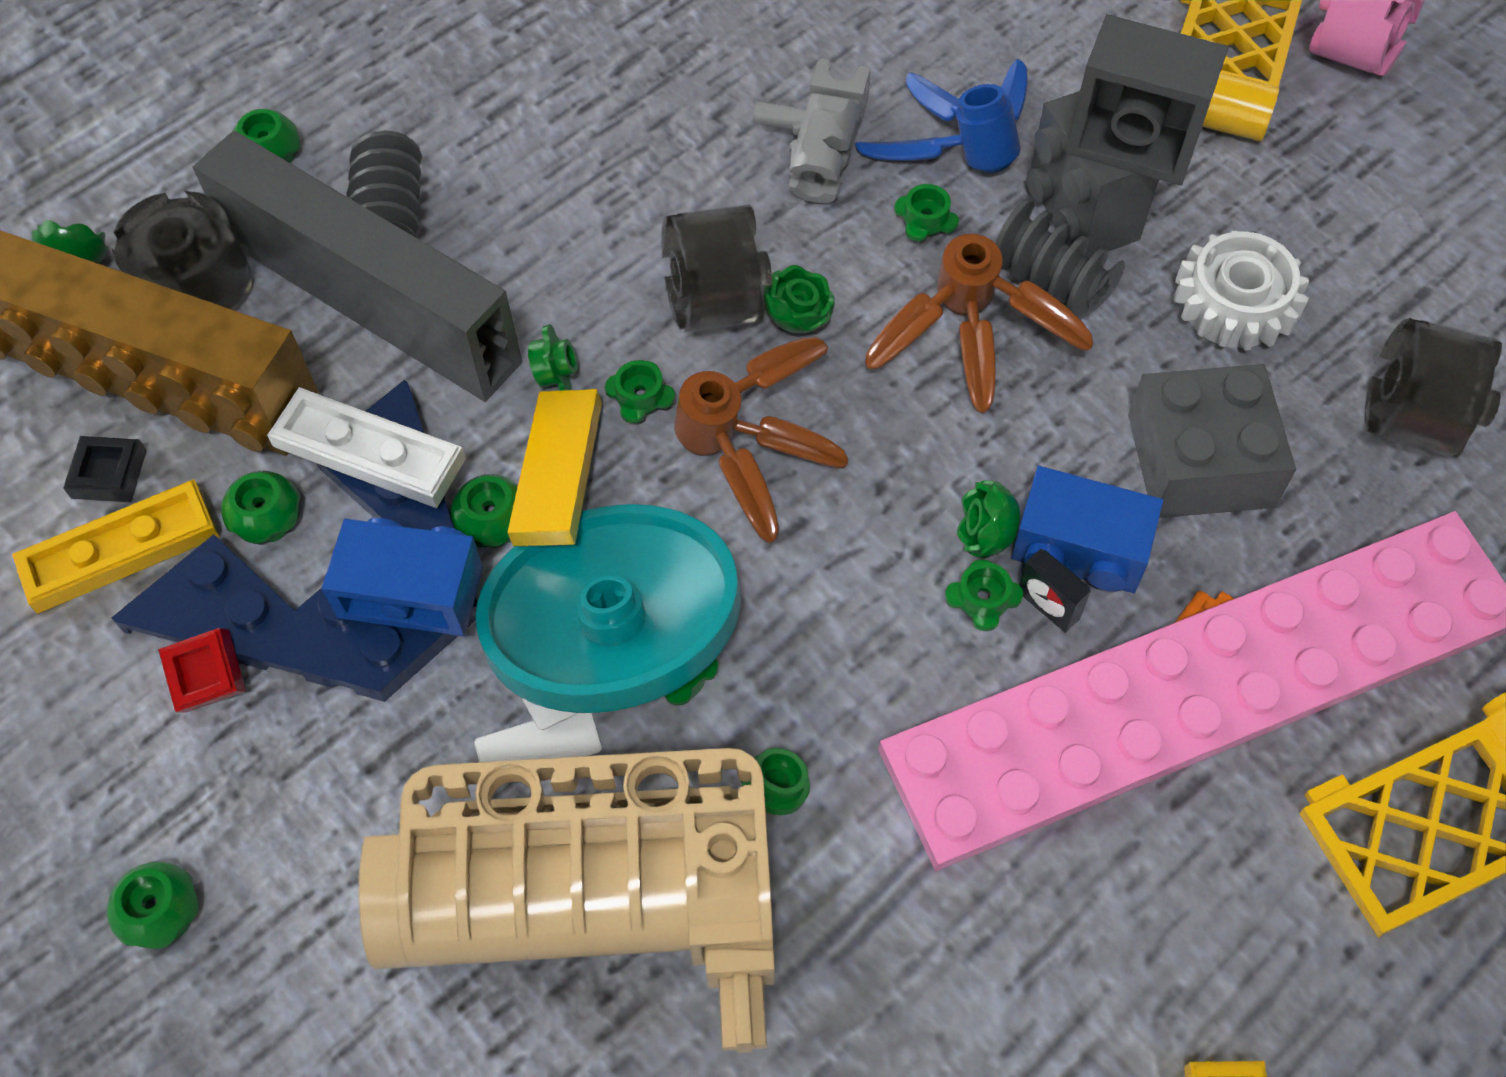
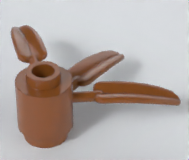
[865,234,1093,414]
[674,337,848,543]

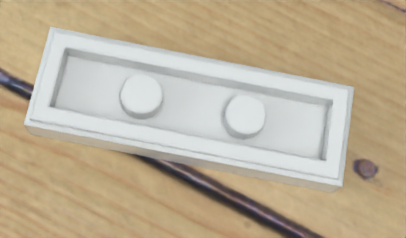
[267,387,466,508]

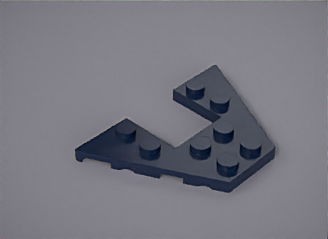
[111,380,477,702]

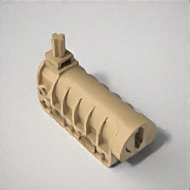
[359,748,775,1053]

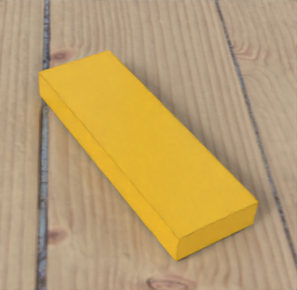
[507,389,602,546]
[12,479,220,614]

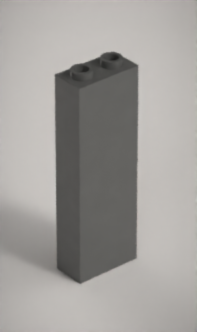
[192,130,523,402]

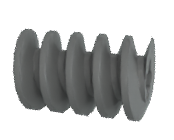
[346,130,422,238]
[995,198,1125,319]

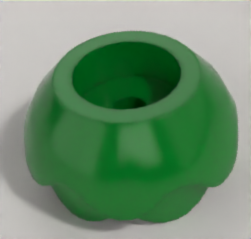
[233,109,300,163]
[31,220,109,264]
[763,265,835,333]
[221,471,301,544]
[451,474,518,547]
[957,480,1020,558]
[107,861,199,949]

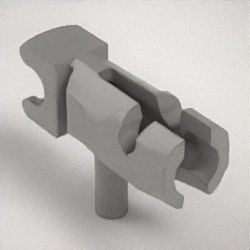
[753,59,870,204]

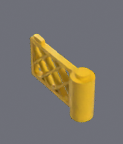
[1180,0,1302,142]
[1299,692,1506,938]

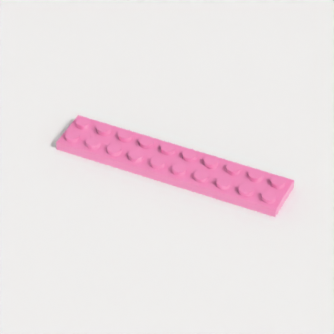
[878,511,1506,872]

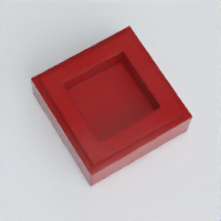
[158,628,246,713]

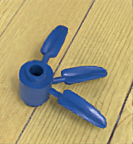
[855,59,1028,173]

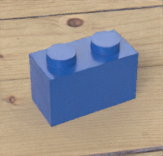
[1011,465,1164,594]
[321,518,483,637]

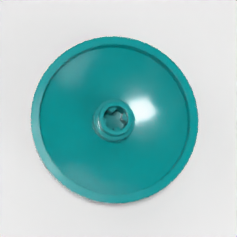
[476,504,741,713]

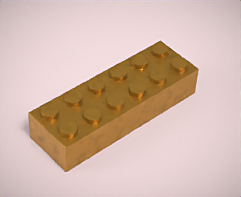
[0,230,320,456]

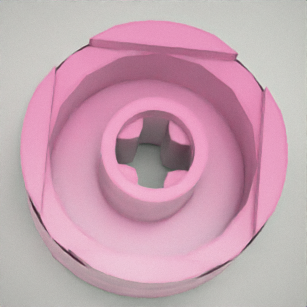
[1309,0,1424,76]

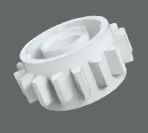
[1174,231,1309,350]

